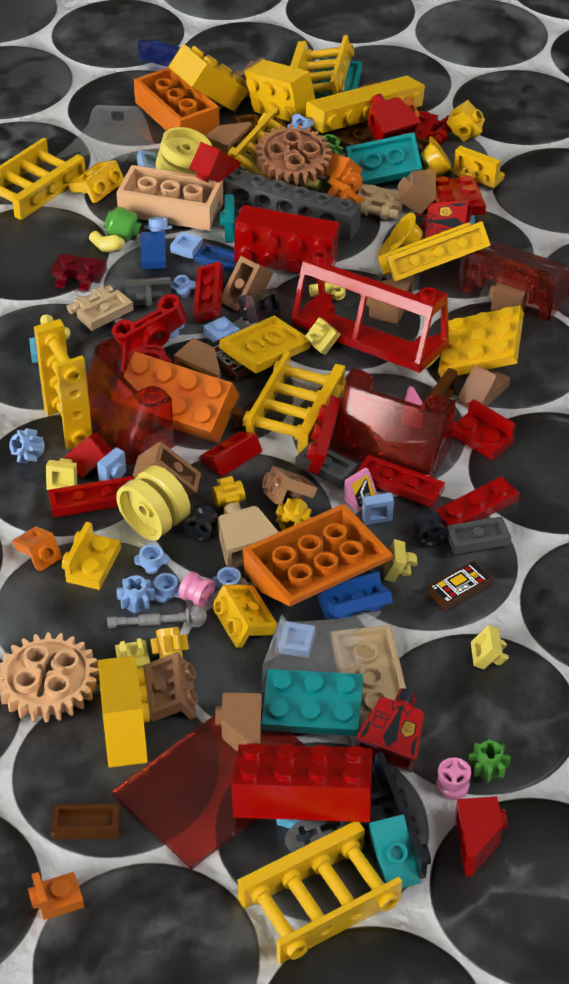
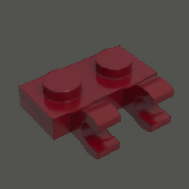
[52,254,107,292]

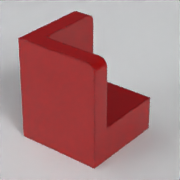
[64,432,112,477]

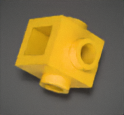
[447,100,485,142]

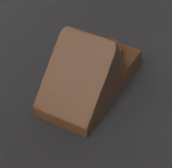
[457,365,510,407]

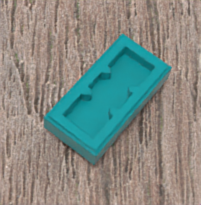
[220,194,235,243]
[368,814,421,888]

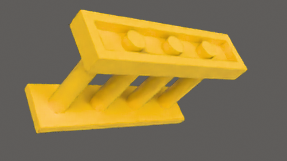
[290,35,354,95]
[228,106,320,182]
[0,138,86,220]
[377,221,491,281]
[34,319,92,450]
[243,351,346,453]
[238,822,402,964]

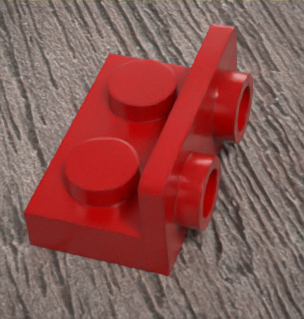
[450,399,515,461]

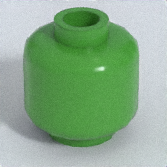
[104,207,142,242]

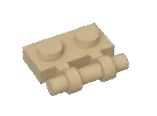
[358,184,405,220]
[67,285,133,331]

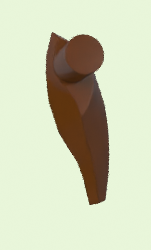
[232,399,257,430]

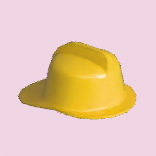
[420,136,453,177]
[376,212,424,257]

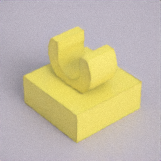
[305,317,341,355]
[46,458,77,490]
[383,539,417,583]
[471,625,509,670]
[115,638,150,673]

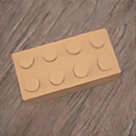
[117,165,223,231]

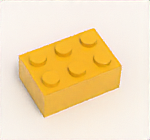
[168,44,249,112]
[244,60,315,122]

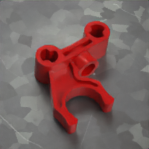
[112,294,187,376]

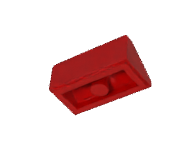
[199,431,262,476]

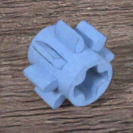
[9,428,45,463]
[117,575,155,613]

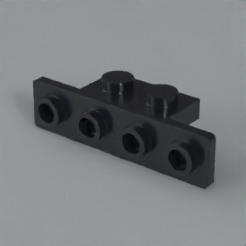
[360,751,431,879]

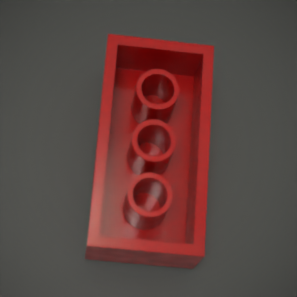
[234,205,340,276]
[232,743,372,822]

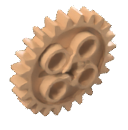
[0,632,99,722]

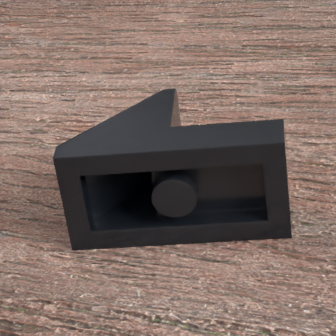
[238,287,281,324]

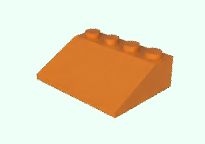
[243,504,393,606]

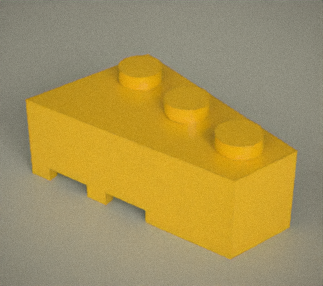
[98,656,150,768]

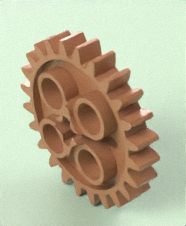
[255,124,332,186]

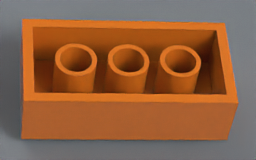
[134,67,219,136]
[113,352,239,444]

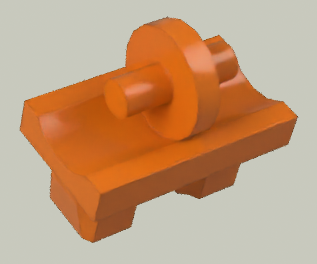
[327,171,364,204]

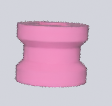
[178,571,215,608]
[436,757,471,800]

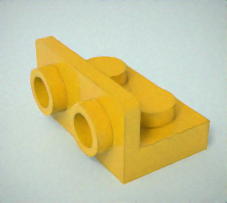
[453,146,505,188]
[68,160,124,203]
[62,522,121,590]
[212,585,279,648]

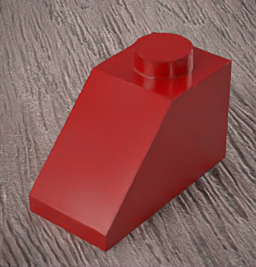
[189,142,241,183]
[454,796,507,876]

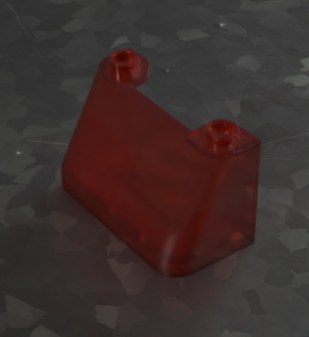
[458,241,569,321]
[86,338,174,465]
[332,367,456,478]

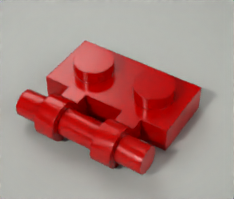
[417,111,451,145]

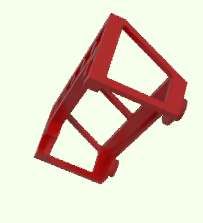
[291,249,449,373]

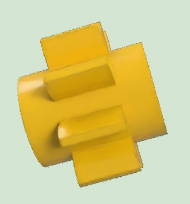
[212,476,246,508]
[275,498,312,530]
[150,627,189,659]

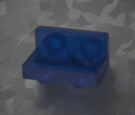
[138,39,181,67]

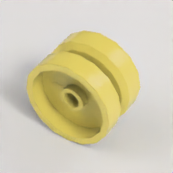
[155,127,212,175]
[116,465,191,541]

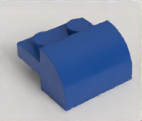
[316,568,393,621]

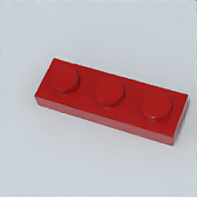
[193,261,224,323]
[306,395,341,475]
[356,455,445,508]
[48,476,133,518]
[434,476,520,527]

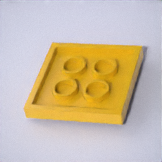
[438,305,524,377]

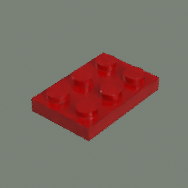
[433,175,486,215]

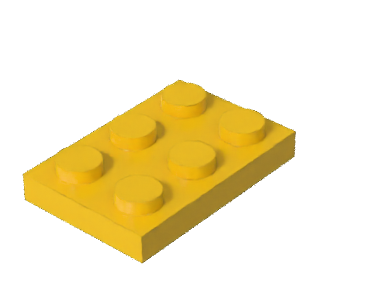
[219,315,311,373]

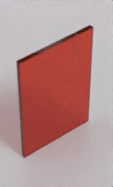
[112,708,306,870]

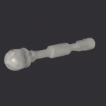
[107,605,207,629]

